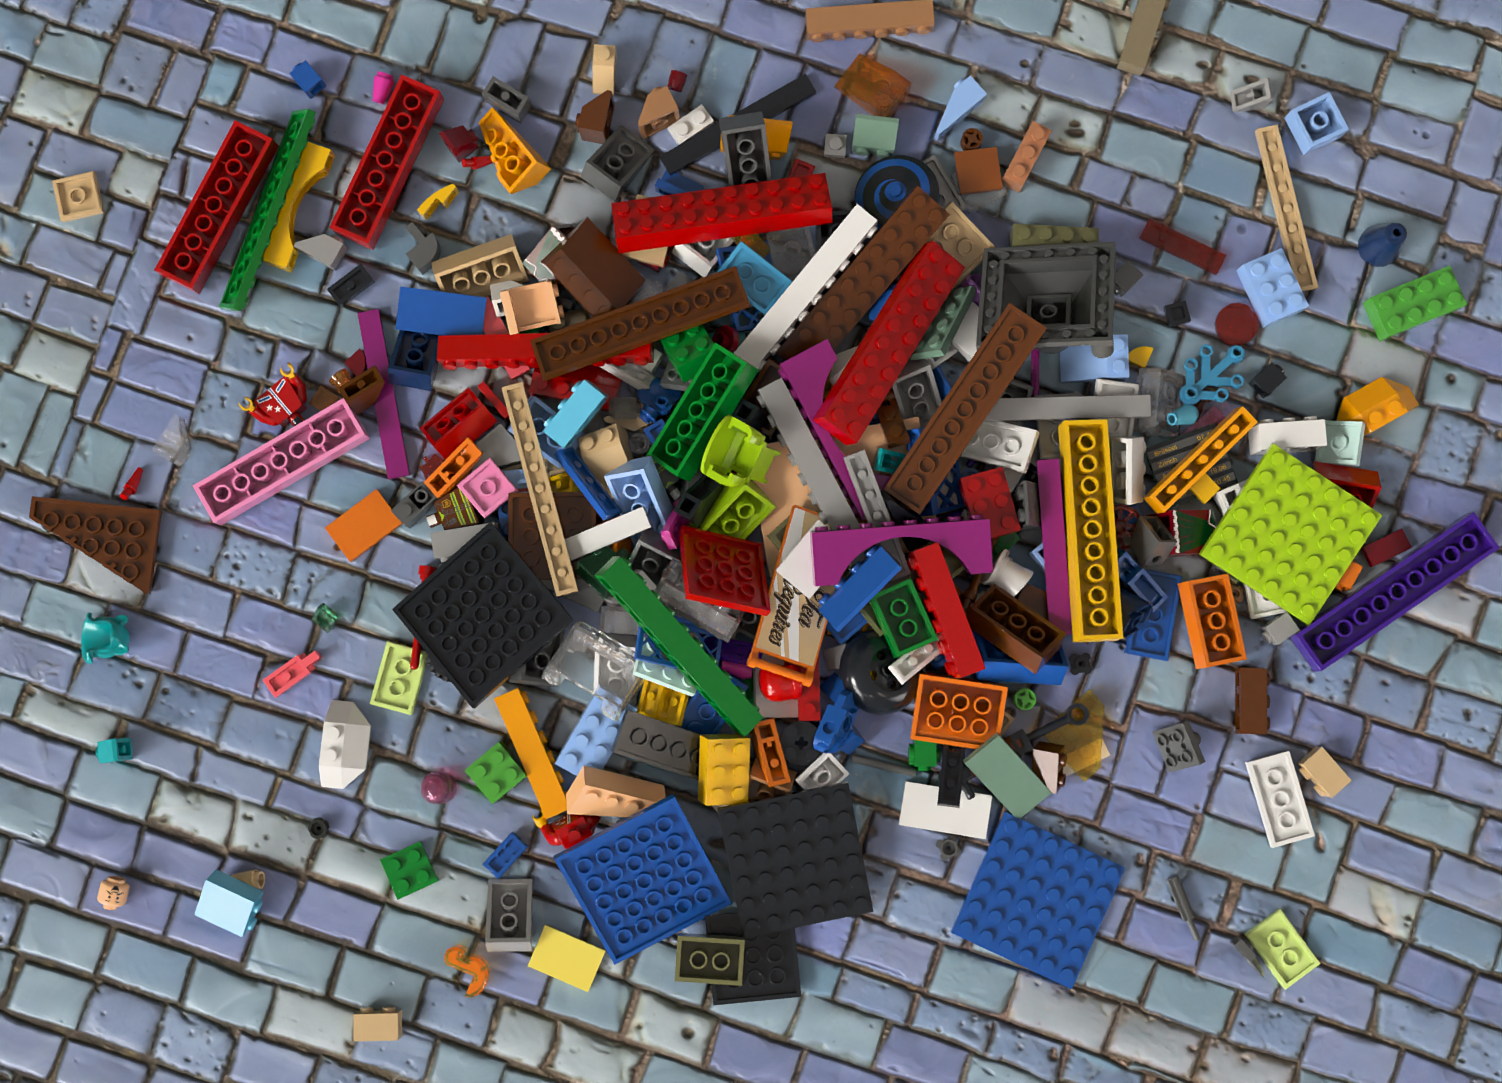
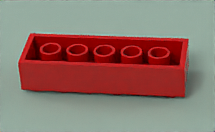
[906,542,986,678]

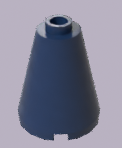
[1358,223,1407,267]
[1120,587,1153,638]

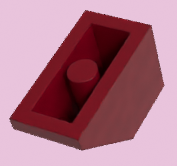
[439,125,479,163]

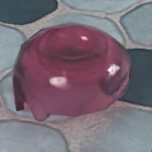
[421,771,457,804]

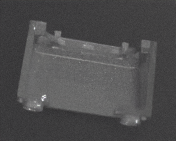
[541,621,645,722]

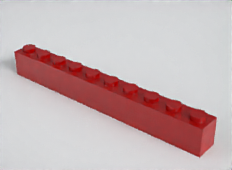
[437,333,654,370]

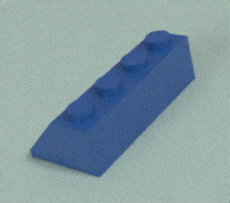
[818,544,902,632]
[975,632,1068,685]

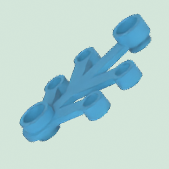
[1179,344,1245,405]

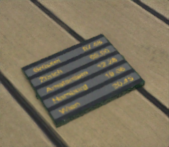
[1145,423,1238,509]

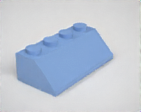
[604,456,673,547]

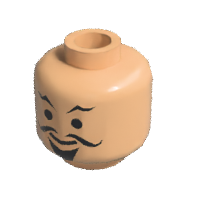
[97,876,130,910]

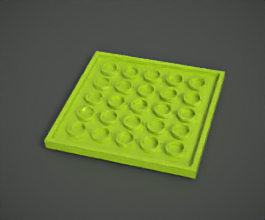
[1199,444,1382,625]

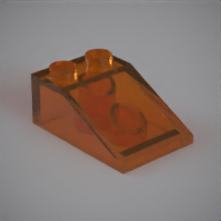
[834,53,912,118]

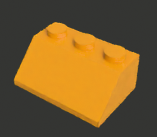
[720,115,793,160]

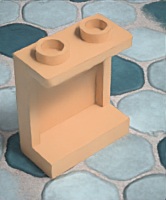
[500,279,565,335]

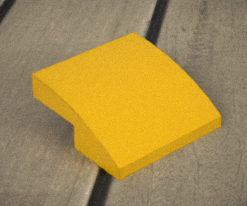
[637,679,689,726]

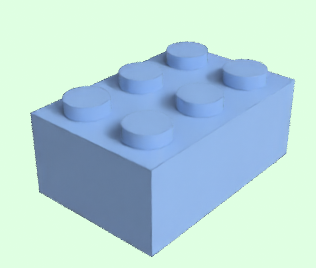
[1236,248,1309,328]

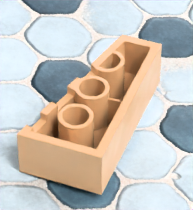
[566,765,666,817]

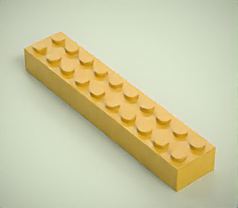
[1058,419,1123,642]

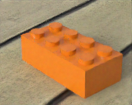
[1178,574,1247,669]

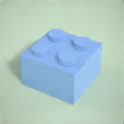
[1284,92,1349,155]

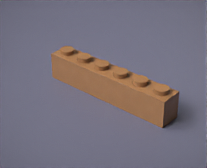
[805,0,935,42]

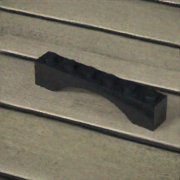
[673,398,766,528]

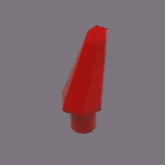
[462,156,493,170]
[120,467,143,500]

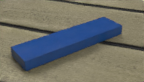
[554,447,622,521]

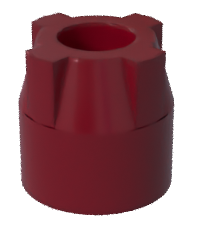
[668,70,687,93]

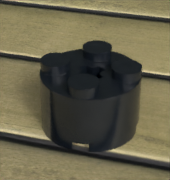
[780,721,821,765]

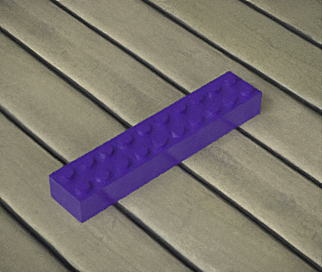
[1290,512,1500,672]

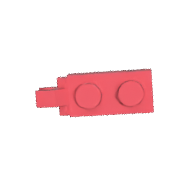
[263,651,323,698]

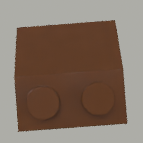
[575,90,615,144]

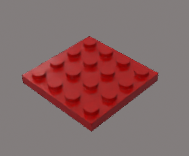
[679,525,771,616]

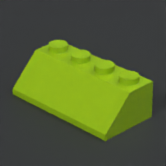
[688,473,776,540]

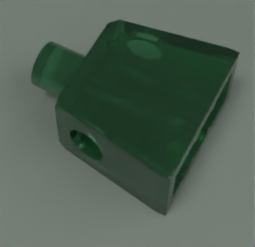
[575,546,630,600]

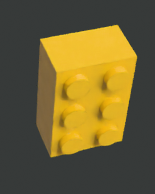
[698,734,750,806]

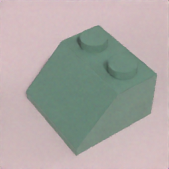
[851,114,899,158]

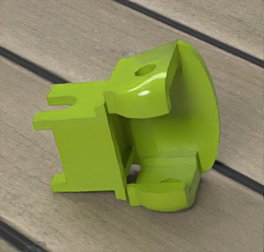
[701,415,781,487]

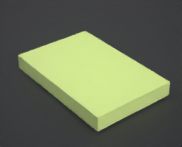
[370,641,428,715]
[1244,908,1321,990]

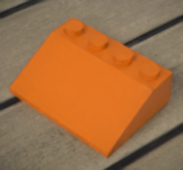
[910,671,1008,749]

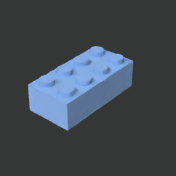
[555,684,638,776]

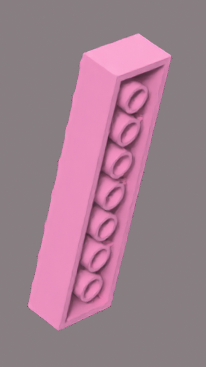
[193,398,371,525]

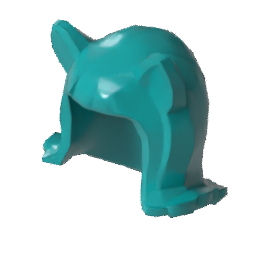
[81,612,130,664]

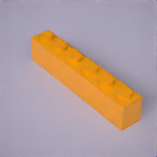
[1143,406,1258,514]
[494,688,568,819]

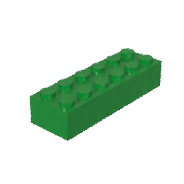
[647,342,759,482]

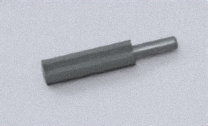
[1166,875,1200,941]

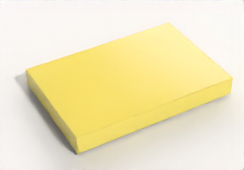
[528,924,606,992]

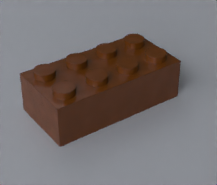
[966,584,1066,674]

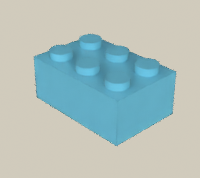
[543,380,610,448]

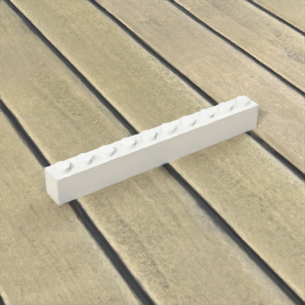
[734,204,878,383]

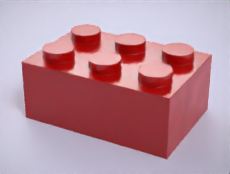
[958,467,1021,539]

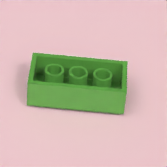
[1363,266,1467,342]

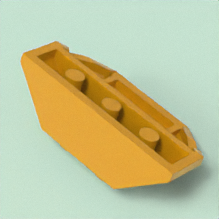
[1336,377,1419,436]

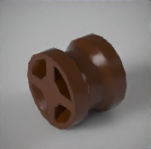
[960,128,983,151]

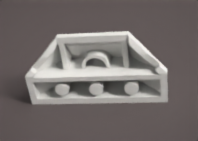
[319,700,371,789]

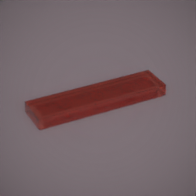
[1139,218,1226,275]

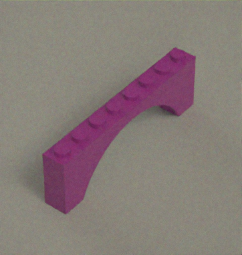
[778,339,892,520]
[810,514,993,586]

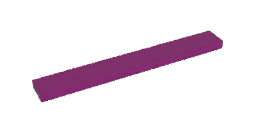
[357,309,410,480]
[1037,459,1072,635]

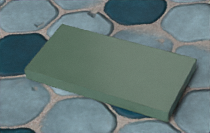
[963,733,1052,818]

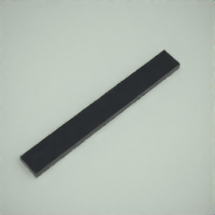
[659,73,816,175]

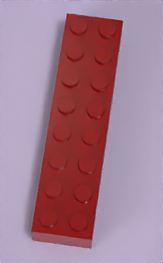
[330,74,444,251]
[154,120,279,295]

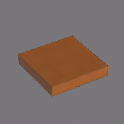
[954,147,1003,195]

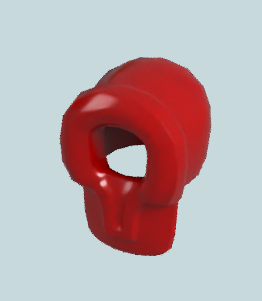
[758,661,803,702]

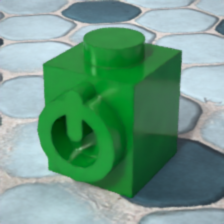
[908,740,941,771]

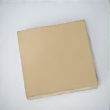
[52,171,104,223]

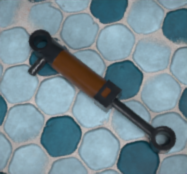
[938,703,1089,800]

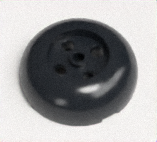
[839,628,923,715]

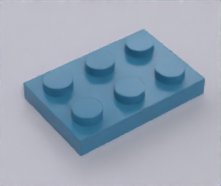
[716,241,792,315]

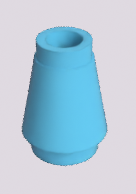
[1167,404,1199,426]

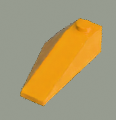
[479,107,551,194]

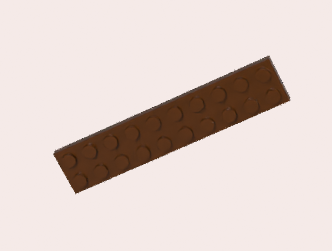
[777,186,950,361]
[530,266,751,381]
[884,303,1048,514]

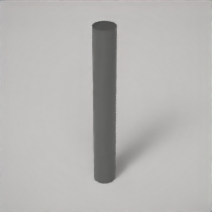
[851,754,917,777]

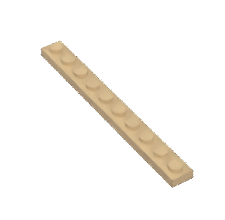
[501,382,579,598]

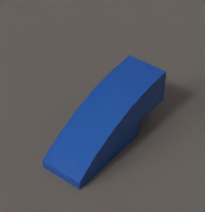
[1117,548,1168,612]

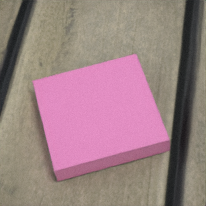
[457,458,518,519]

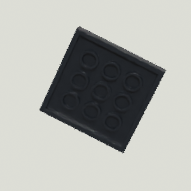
[705,912,801,1006]

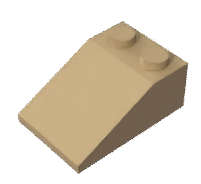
[578,423,633,499]

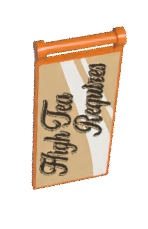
[747,505,835,687]

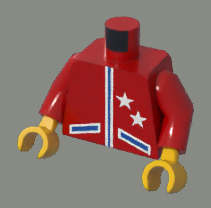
[238,362,307,427]
[532,810,601,849]

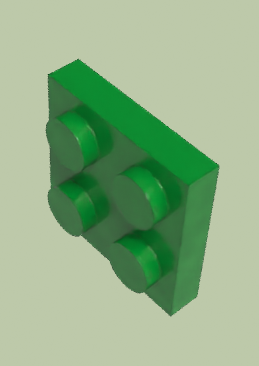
[380,841,439,900]

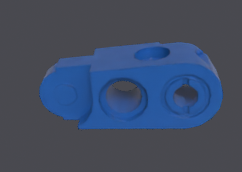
[813,689,858,753]

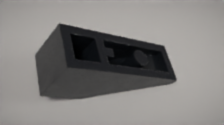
[880,490,930,552]

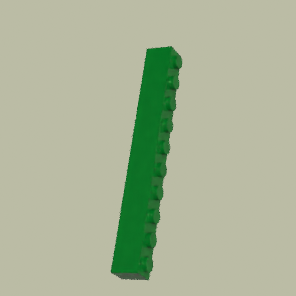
[594,556,763,736]

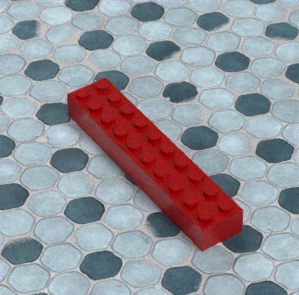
[611,173,832,253]
[812,241,965,445]

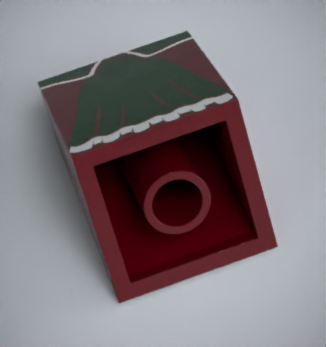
[1145,510,1216,557]

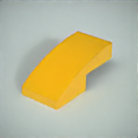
[417,184,459,220]

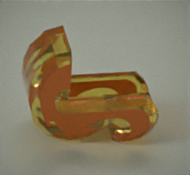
[444,945,491,998]

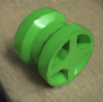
[1012,688,1036,710]

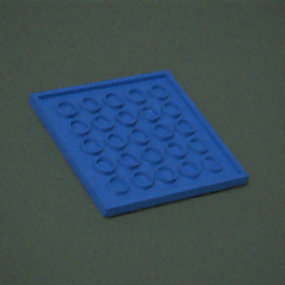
[554,794,732,965]
[950,811,1125,989]

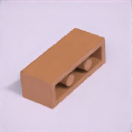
[1002,121,1052,193]

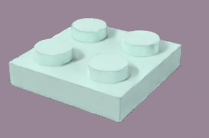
[1315,420,1366,466]

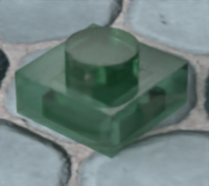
[312,603,339,633]

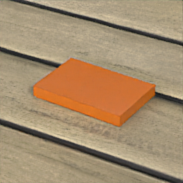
[325,489,403,563]

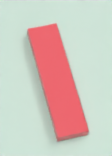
[483,296,531,380]

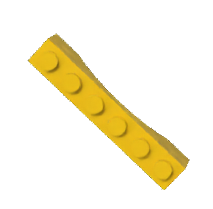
[262,142,335,273]

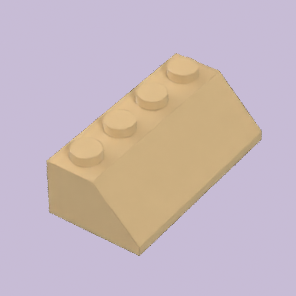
[431,234,529,297]

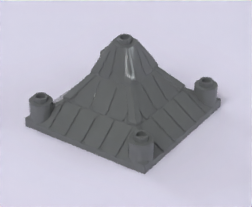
[976,242,1116,358]

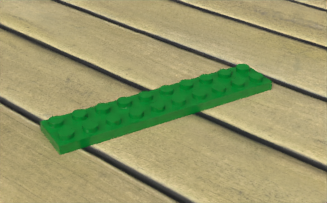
[219,109,316,311]

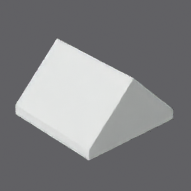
[795,752,849,790]

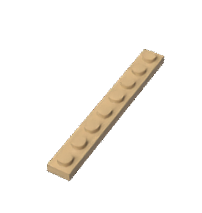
[1255,124,1318,292]

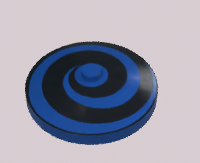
[854,155,940,234]

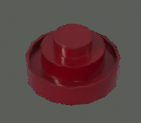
[712,325,739,353]

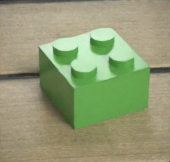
[465,742,527,804]

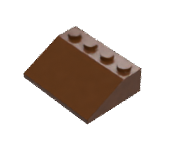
[541,217,645,317]

